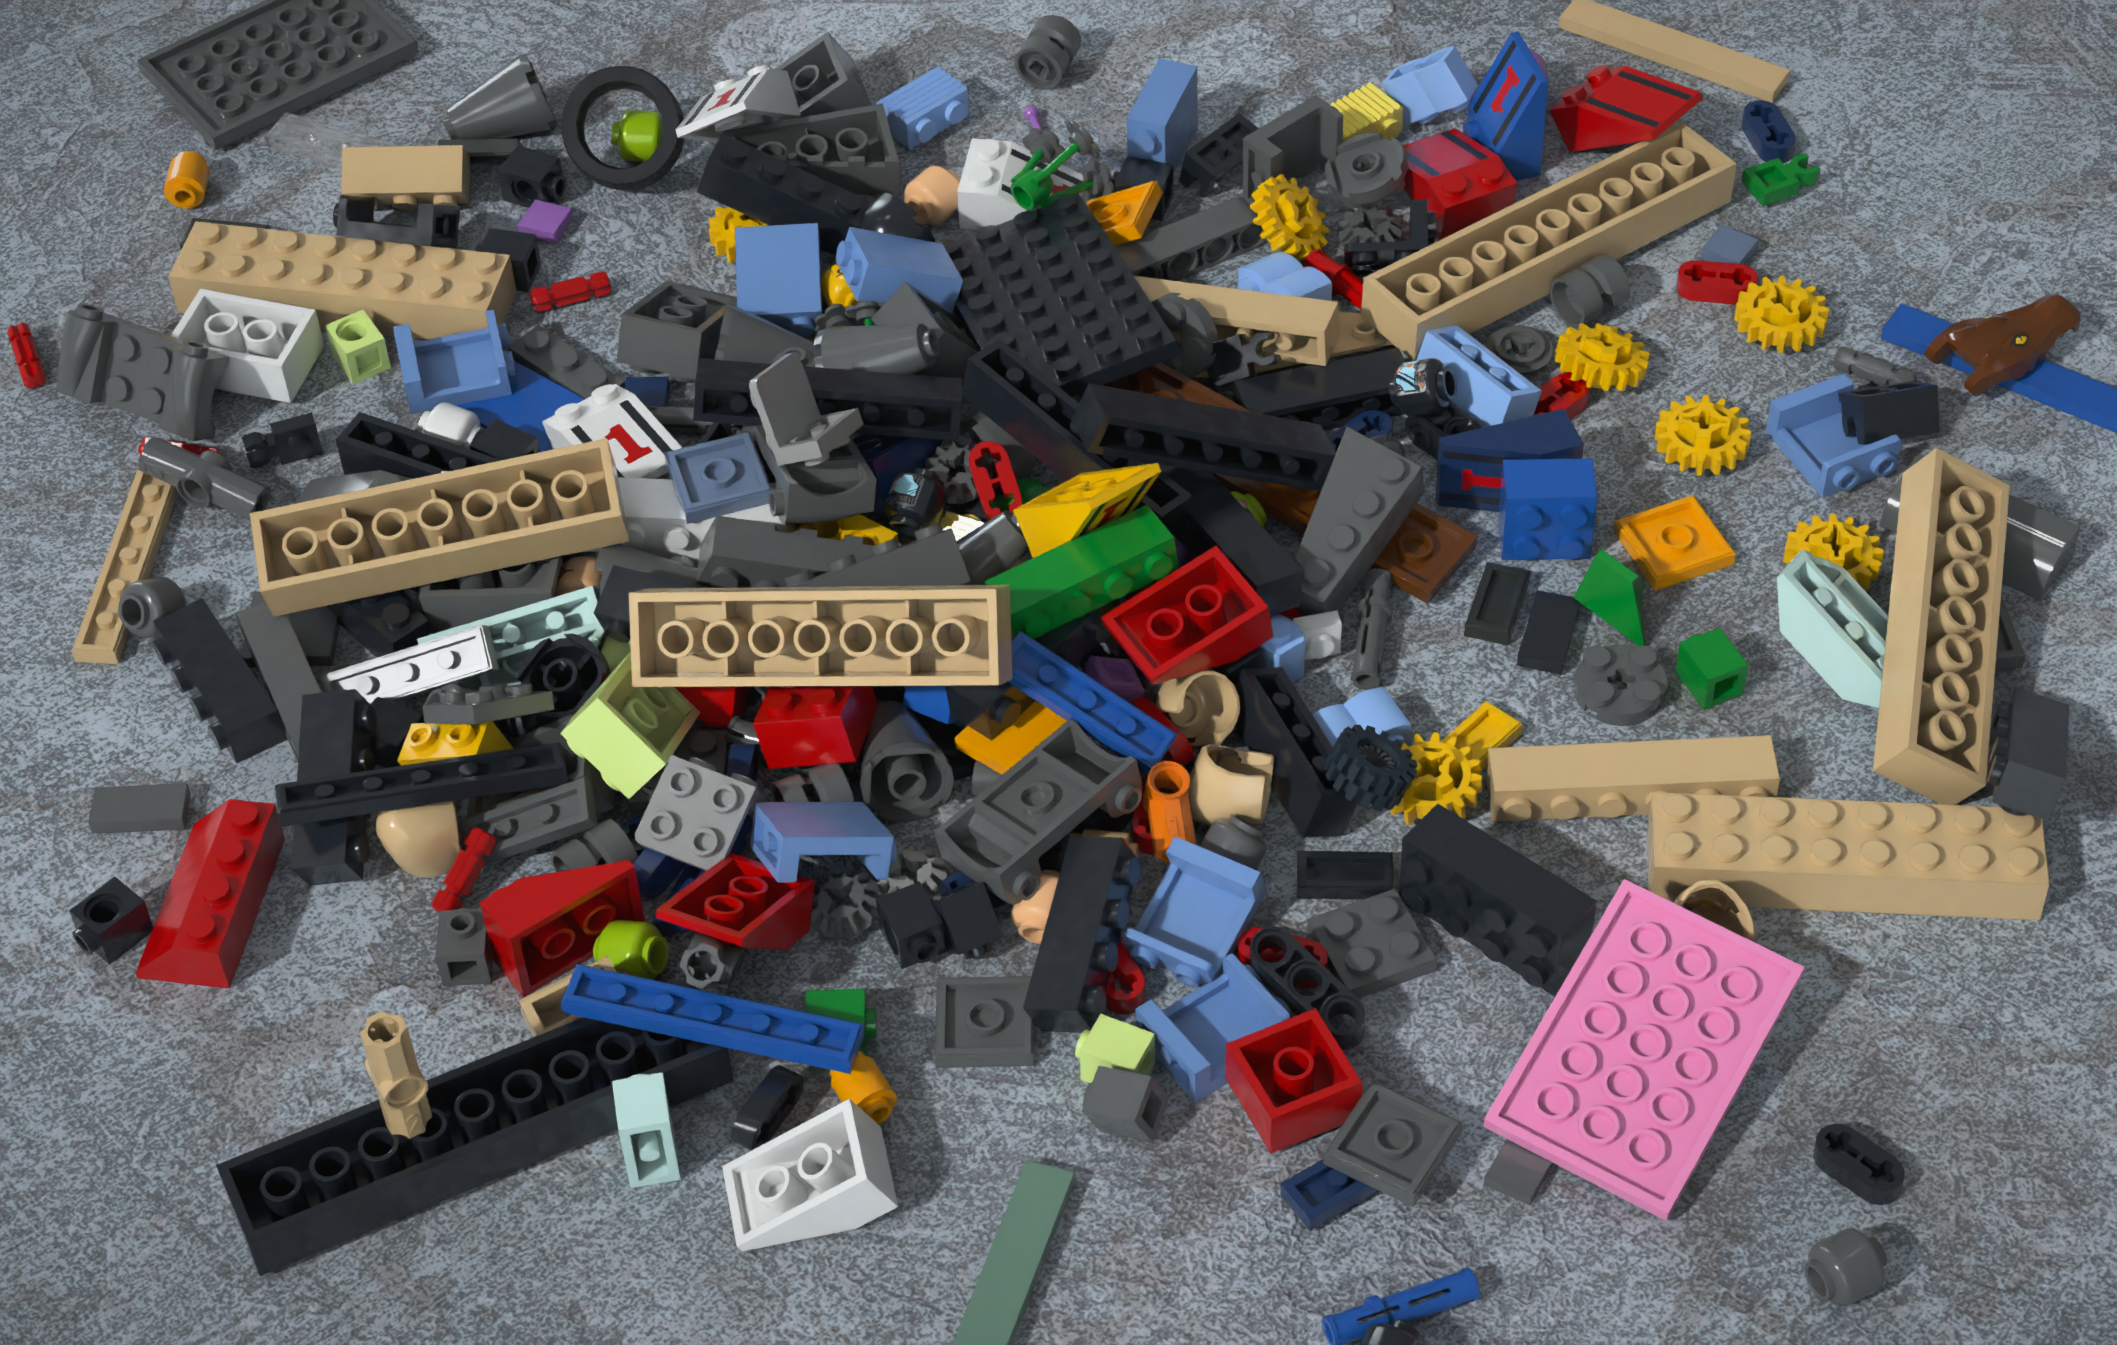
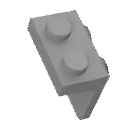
[749,352,864,466]
[635,755,767,871]

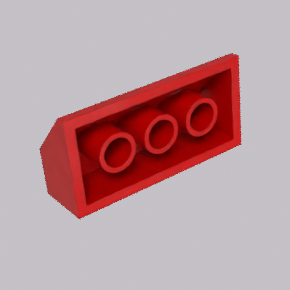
[135,799,285,989]

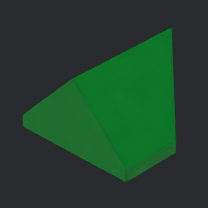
[1573,549,1646,646]

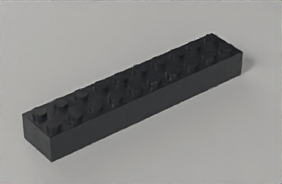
[216,976,733,1276]

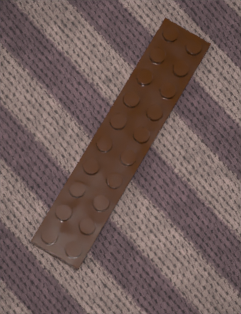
[1079,362,1478,604]

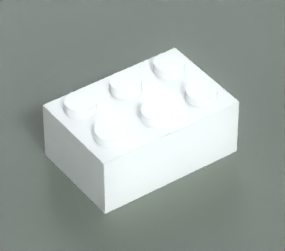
[171,289,325,403]

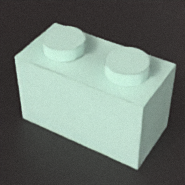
[612,1072,681,1188]

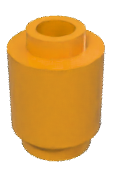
[164,151,210,209]
[830,1051,897,1124]

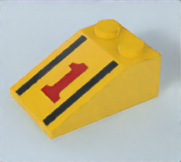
[1013,463,1161,558]

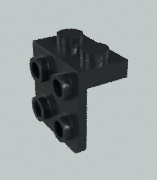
[1344,199,1436,275]

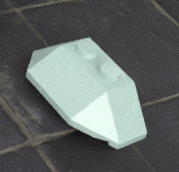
[1777,549,1888,708]
[417,586,605,691]

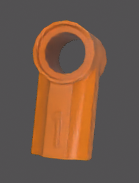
[1142,761,1196,864]

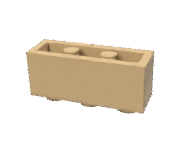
[341,145,470,210]

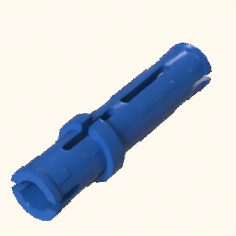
[1322,1267,1480,1345]

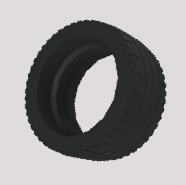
[561,66,685,190]

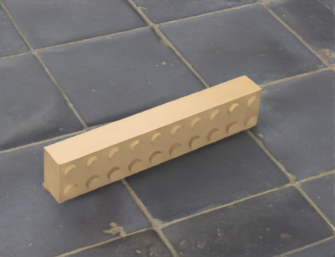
[1361,121,1737,361]

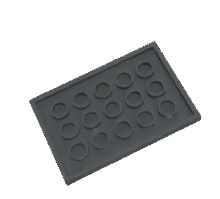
[137,0,419,150]

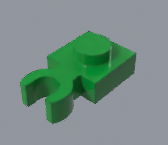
[1741,154,1820,206]

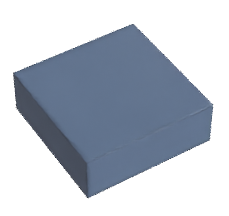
[1701,224,1759,265]

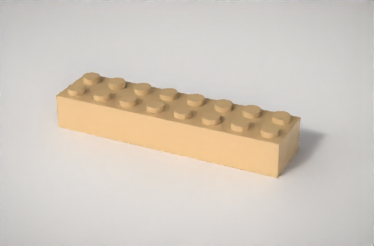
[168,221,517,340]
[250,438,630,617]
[1873,448,2010,805]
[629,585,1012,687]
[1647,792,2050,920]

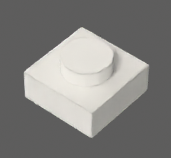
[1293,610,1342,661]

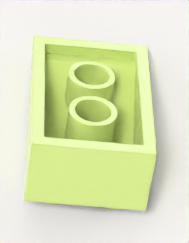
[560,652,701,799]

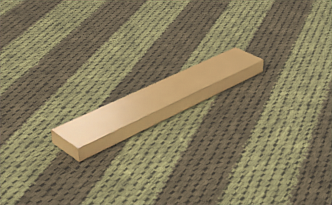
[1559,0,1790,103]
[72,470,179,664]

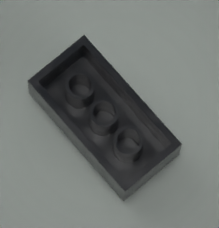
[1399,803,1597,996]

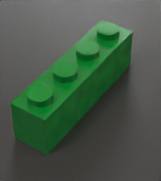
[985,505,1179,642]

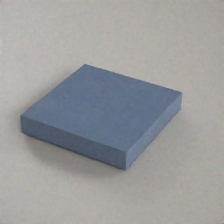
[664,432,772,524]

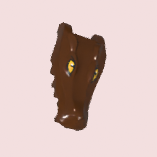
[1924,294,2081,397]

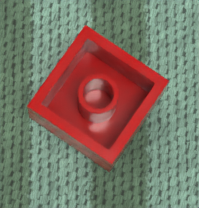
[753,686,879,769]
[1226,1008,1362,1154]

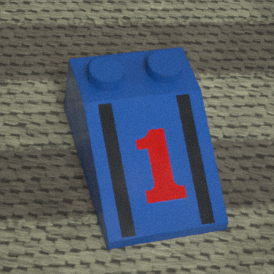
[1463,32,1549,181]

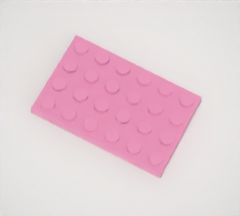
[1483,879,1805,1221]

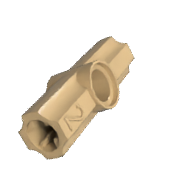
[359,1011,432,1139]

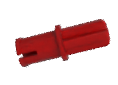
[1303,248,1363,310]

